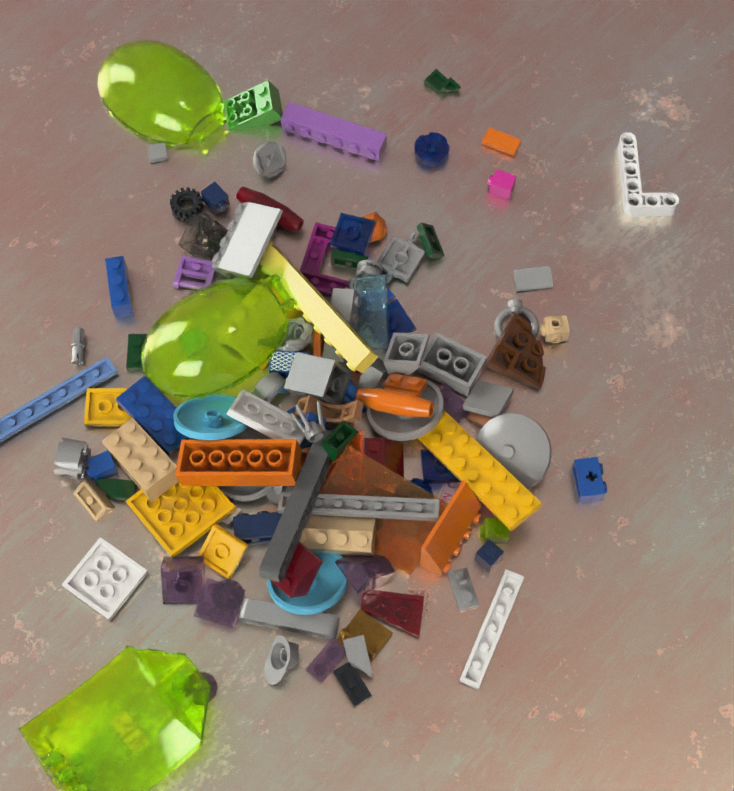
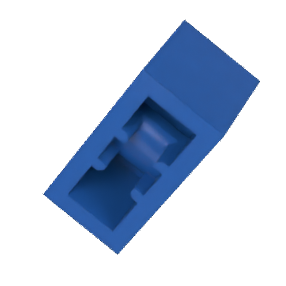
[572,457,607,503]

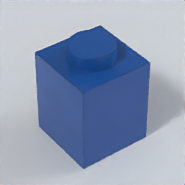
[86,450,119,480]

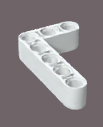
[618,132,679,217]

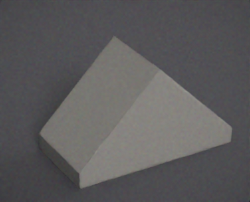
[357,358,388,389]

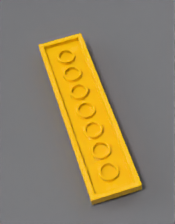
[417,410,542,531]

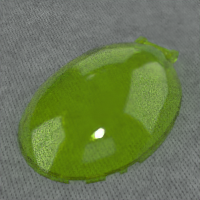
[97,39,227,148]
[141,274,297,400]

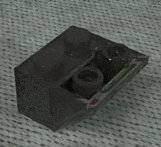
[178,211,228,261]

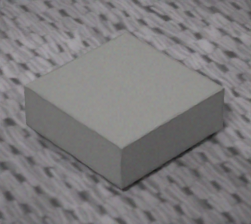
[147,142,168,163]

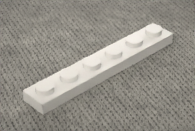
[459,569,524,690]

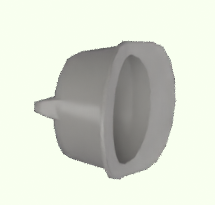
[264,635,299,685]

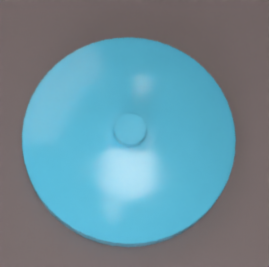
[173,394,249,440]
[267,553,348,615]

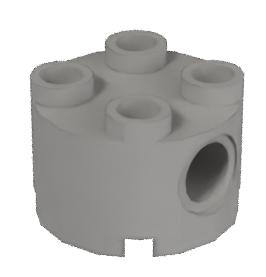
[54,437,91,480]

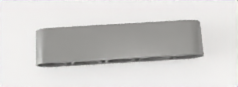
[238,598,340,640]

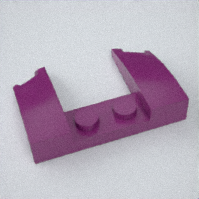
[300,222,363,297]

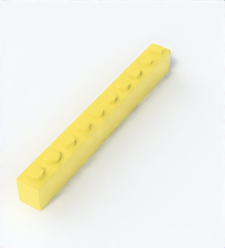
[258,240,379,373]

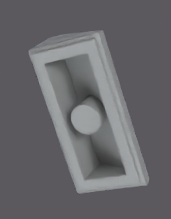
[513,265,553,292]

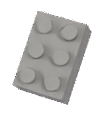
[418,332,487,397]

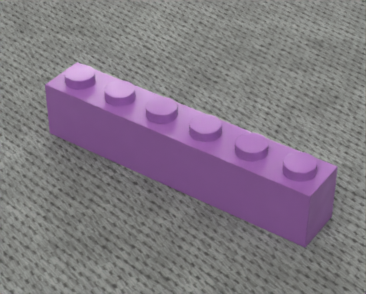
[281,102,387,160]

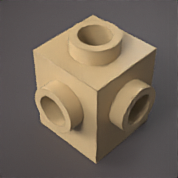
[540,315,570,343]

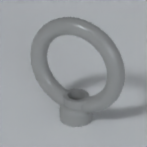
[494,299,539,338]

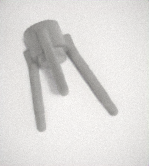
[290,401,326,442]

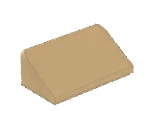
[73,479,115,522]

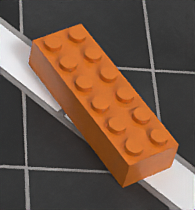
[175,439,302,486]

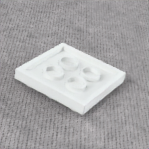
[62,537,148,621]

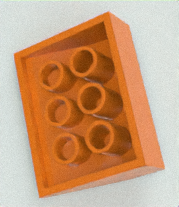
[420,480,482,577]

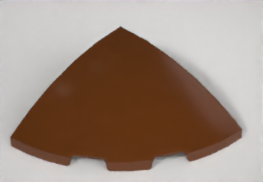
[486,313,546,389]

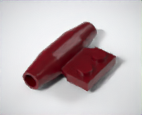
[236,186,304,240]

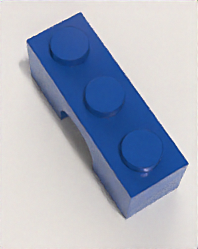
[105,256,134,317]

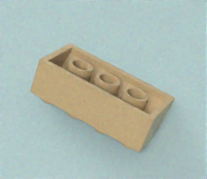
[299,515,377,556]

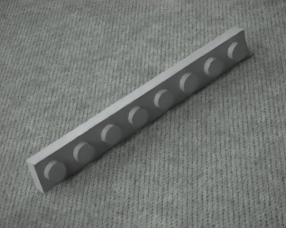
[277,492,440,521]

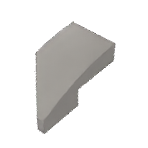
[343,635,373,676]

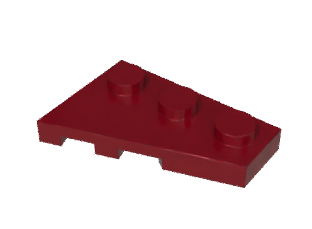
[361,589,424,638]

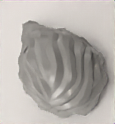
[257,317,313,352]

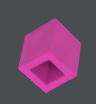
[487,169,516,199]

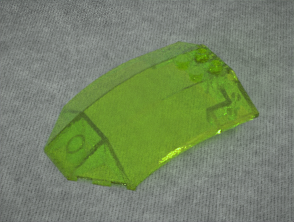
[19,646,211,791]

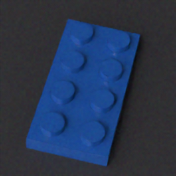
[116,376,190,456]

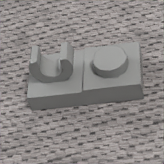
[447,567,479,612]

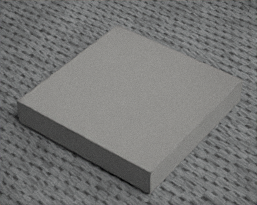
[463,380,514,417]

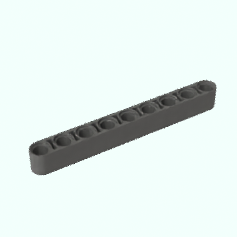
[259,430,333,582]

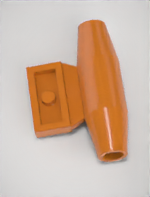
[356,373,434,417]

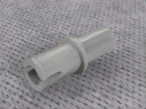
[71,327,86,365]

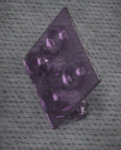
[193,578,246,628]

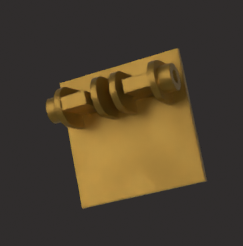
[335,609,393,664]

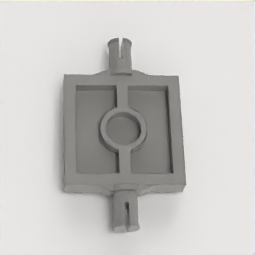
[377,233,426,285]

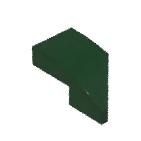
[424,69,461,93]
[96,479,135,501]

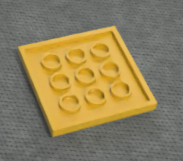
[126,463,236,559]

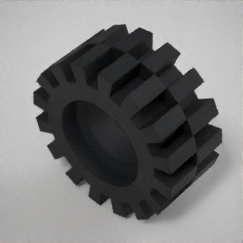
[170,187,204,223]

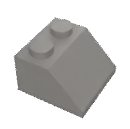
[383,333,430,376]

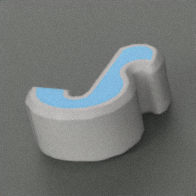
[251,373,288,403]

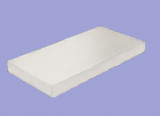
[226,389,305,445]

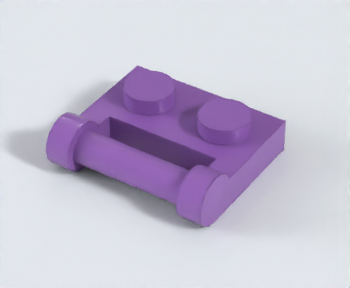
[173,256,216,294]

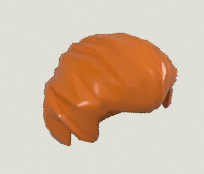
[356,212,387,243]

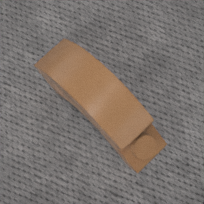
[295,395,364,429]

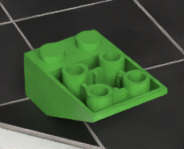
[224,80,283,131]

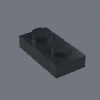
[333,662,372,708]

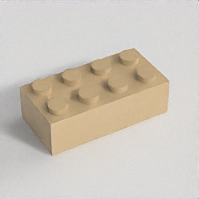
[101,418,179,502]

